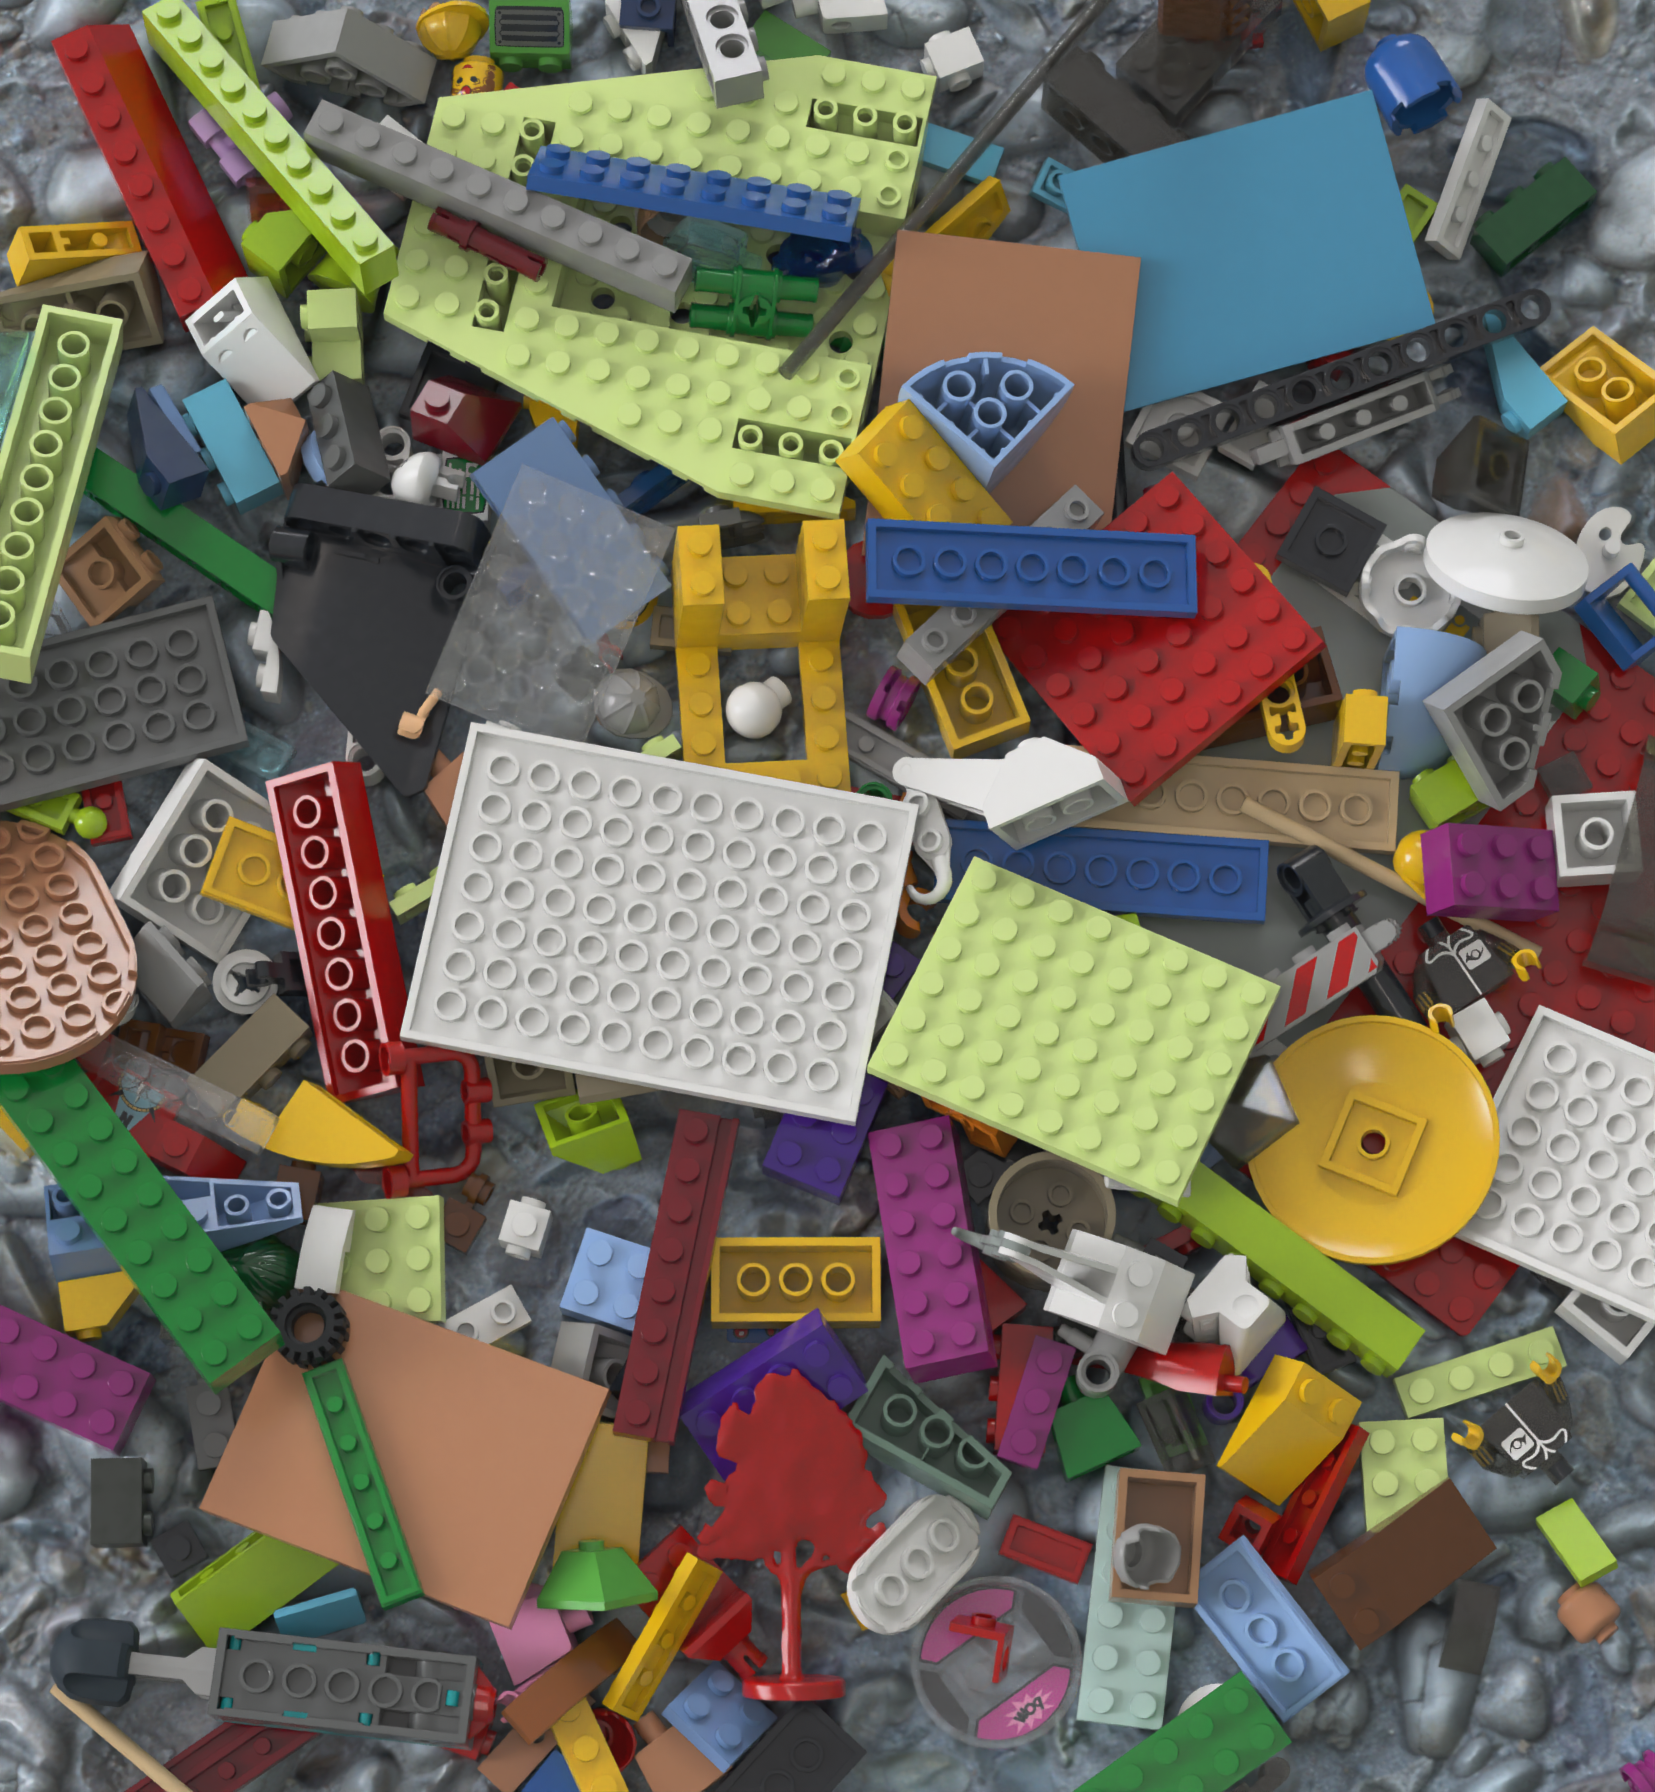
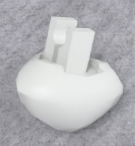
[391,452,466,507]

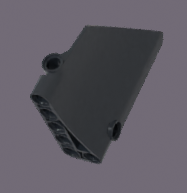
[269,483,492,798]

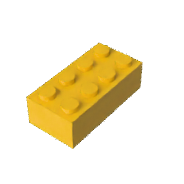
[835,399,1013,525]
[893,604,1031,759]
[711,1237,881,1329]

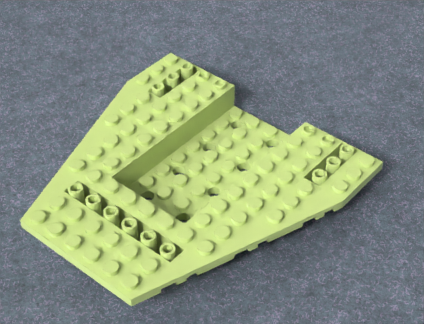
[383,55,937,519]

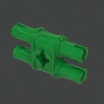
[689,264,819,341]

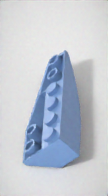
[44,1175,304,1283]

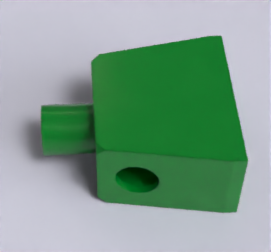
[1051,1375,1142,1483]

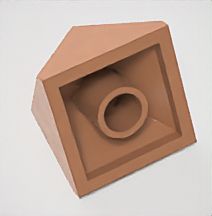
[244,398,309,500]

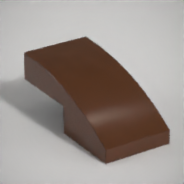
[113,1019,210,1076]

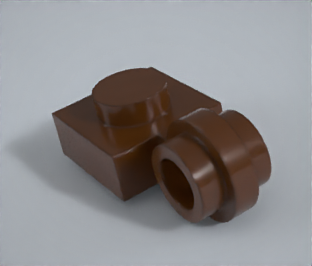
[444,1172,496,1256]

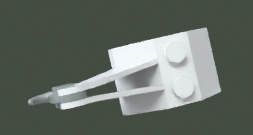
[951,1227,1195,1355]

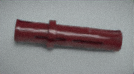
[427,206,548,282]

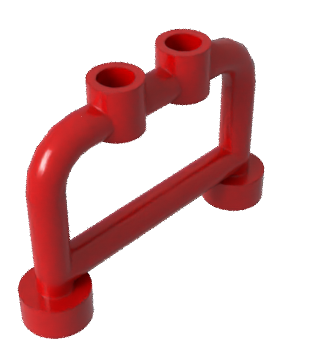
[379,1041,493,1199]

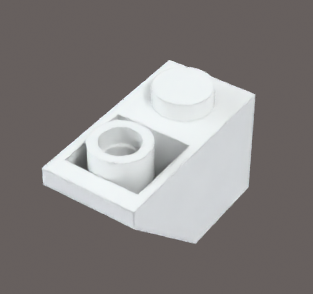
[603,0,665,75]

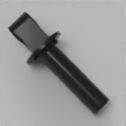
[1277,845,1428,1026]

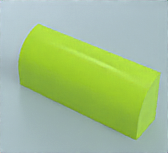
[170,1531,339,1648]

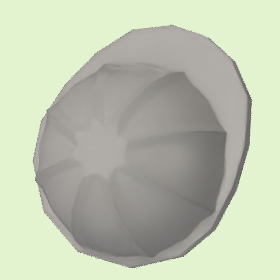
[594,668,673,739]

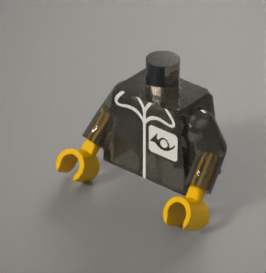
[1412,916,1542,1034]
[1451,1352,1574,1486]

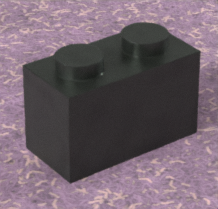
[90,1457,155,1548]

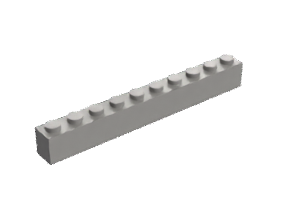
[304,99,692,313]

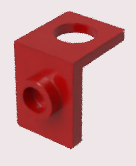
[949,1612,1015,1683]

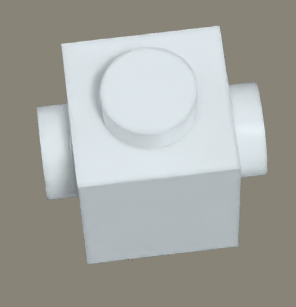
[920,26,984,93]
[1444,998,1511,1068]
[498,1196,553,1260]

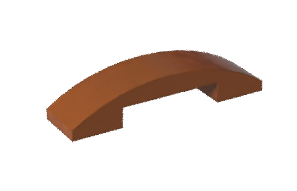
[501,1617,637,1745]

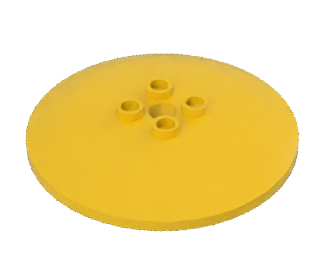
[1246,1015,1500,1265]

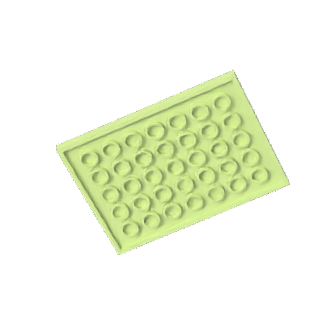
[867,856,1281,1207]

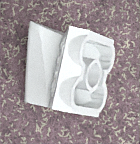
[1181,1253,1286,1375]

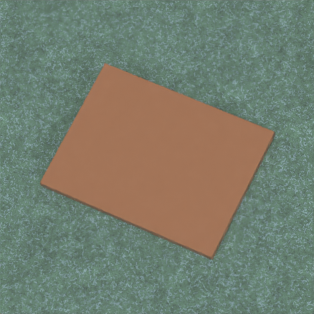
[861,230,1141,556]
[199,1288,612,1630]

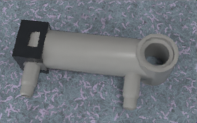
[1057,1233,1188,1399]

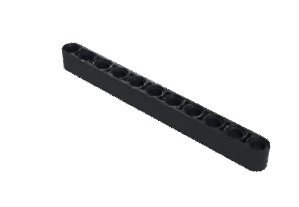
[1130,288,1552,471]

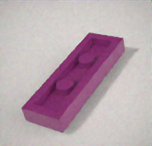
[996,1335,1076,1471]

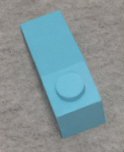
[1482,314,1568,441]

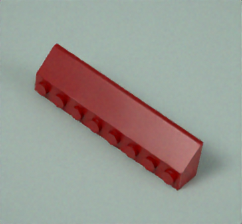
[51,24,248,333]
[265,761,425,1104]

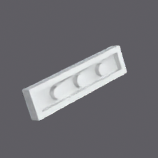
[1424,98,1512,260]

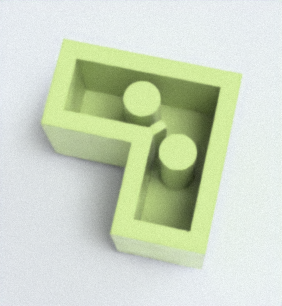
[300,288,365,386]

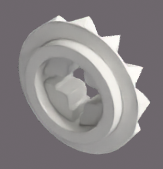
[212,949,278,1016]

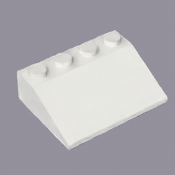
[110,758,276,965]

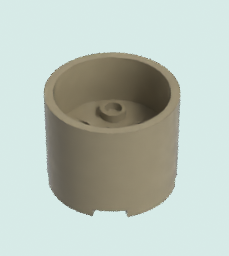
[985,1151,1116,1293]

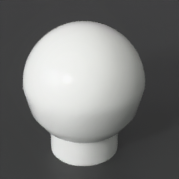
[725,676,792,739]

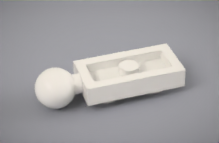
[437,1285,532,1345]

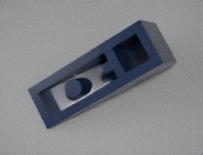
[127,386,210,511]

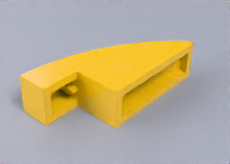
[226,1080,413,1168]

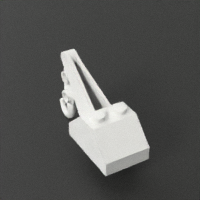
[892,736,1129,905]

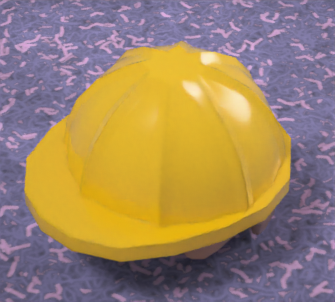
[416,1,489,62]

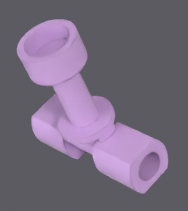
[188,91,293,189]

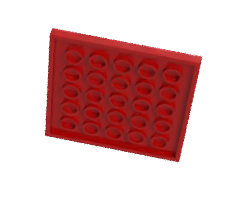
[992,471,1327,807]

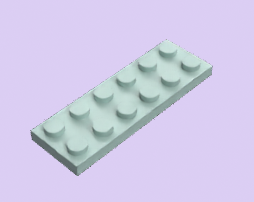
[1076,1465,1175,1731]

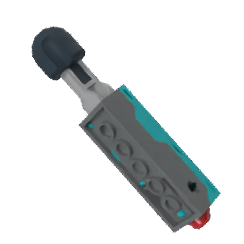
[50,1618,498,1750]

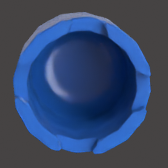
[1364,33,1463,136]

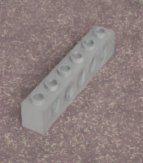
[680,0,769,109]
[896,484,1104,685]

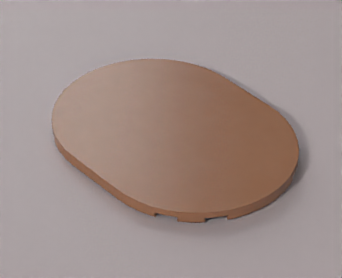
[0,819,138,1074]

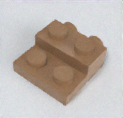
[59,516,165,627]

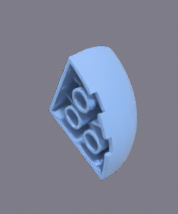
[898,352,1075,493]
[1375,626,1487,779]

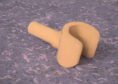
[397,688,443,739]

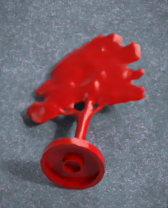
[697,1369,887,1701]

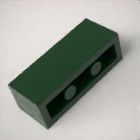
[1470,157,1597,278]

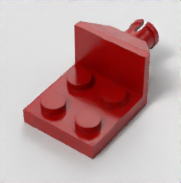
[636,1524,768,1680]

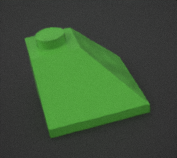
[537,1539,658,1611]

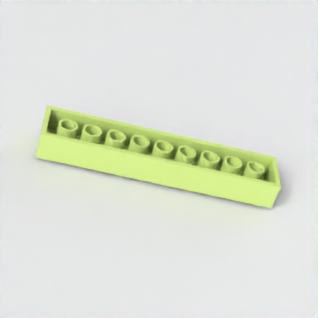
[0,304,123,684]

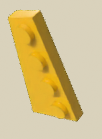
[880,176,1011,297]

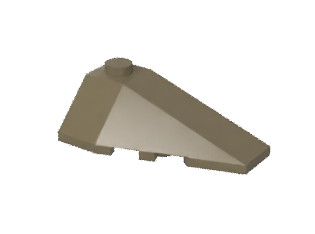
[0,250,164,350]

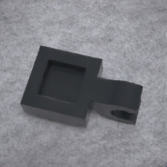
[245,951,308,997]

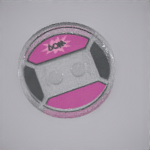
[910,1575,1082,1751]

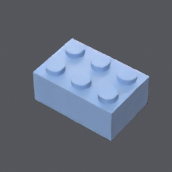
[559,1227,650,1336]

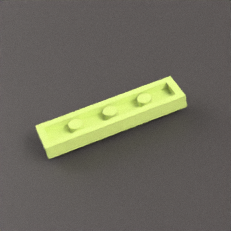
[1392,1326,1567,1420]

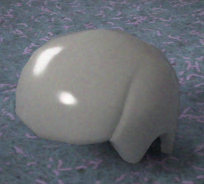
[1113,1523,1181,1590]

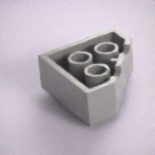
[261,6,437,107]
[1422,630,1562,811]

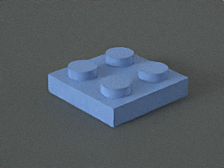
[661,1660,778,1773]

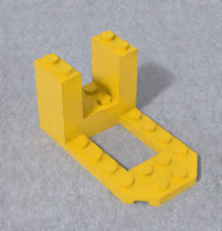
[670,519,851,792]

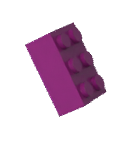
[1420,823,1559,922]

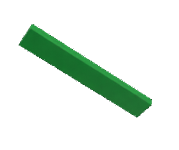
[302,1358,425,1611]

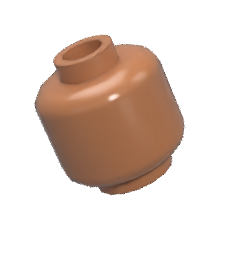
[1557,1581,1621,1645]

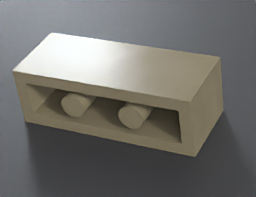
[186,993,313,1124]

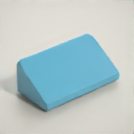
[273,1587,366,1638]

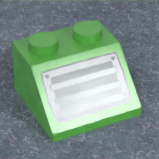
[489,0,573,73]

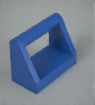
[1573,562,1655,671]

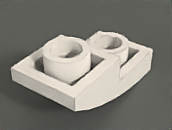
[247,610,283,704]
[294,1205,356,1294]

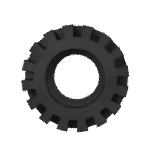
[270,1286,350,1369]

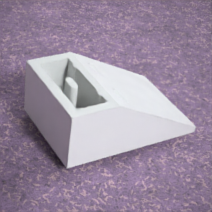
[185,276,320,404]

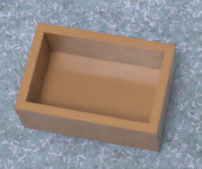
[1108,1468,1206,1608]

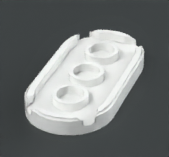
[847,1494,981,1635]

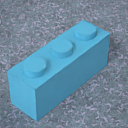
[181,378,284,515]

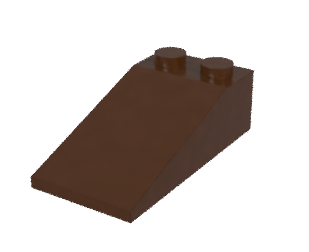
[1307,1477,1497,1650]

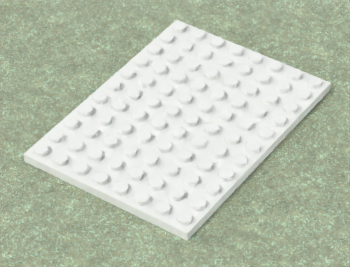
[400,722,919,1126]

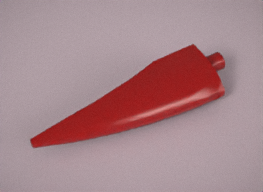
[1071,1342,1249,1396]

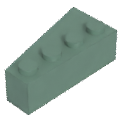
[848,1354,1012,1520]

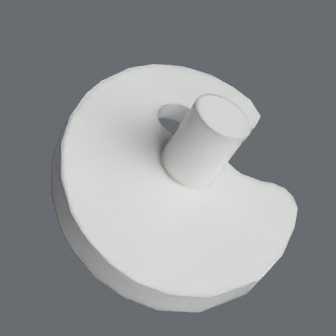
[1576,507,1645,599]

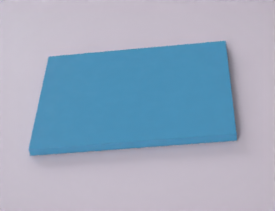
[1058,89,1435,412]

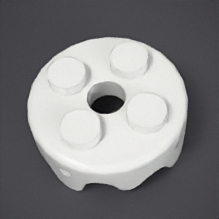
[1358,534,1462,638]

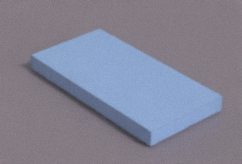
[1194,1535,1350,1724]

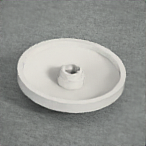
[1423,512,1589,615]

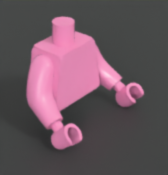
[454,1583,595,1723]

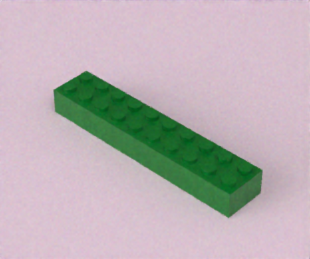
[0,1059,285,1395]

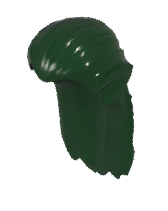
[220,1234,300,1310]

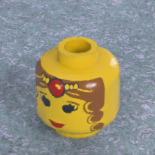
[450,55,504,96]

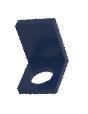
[619,0,677,47]

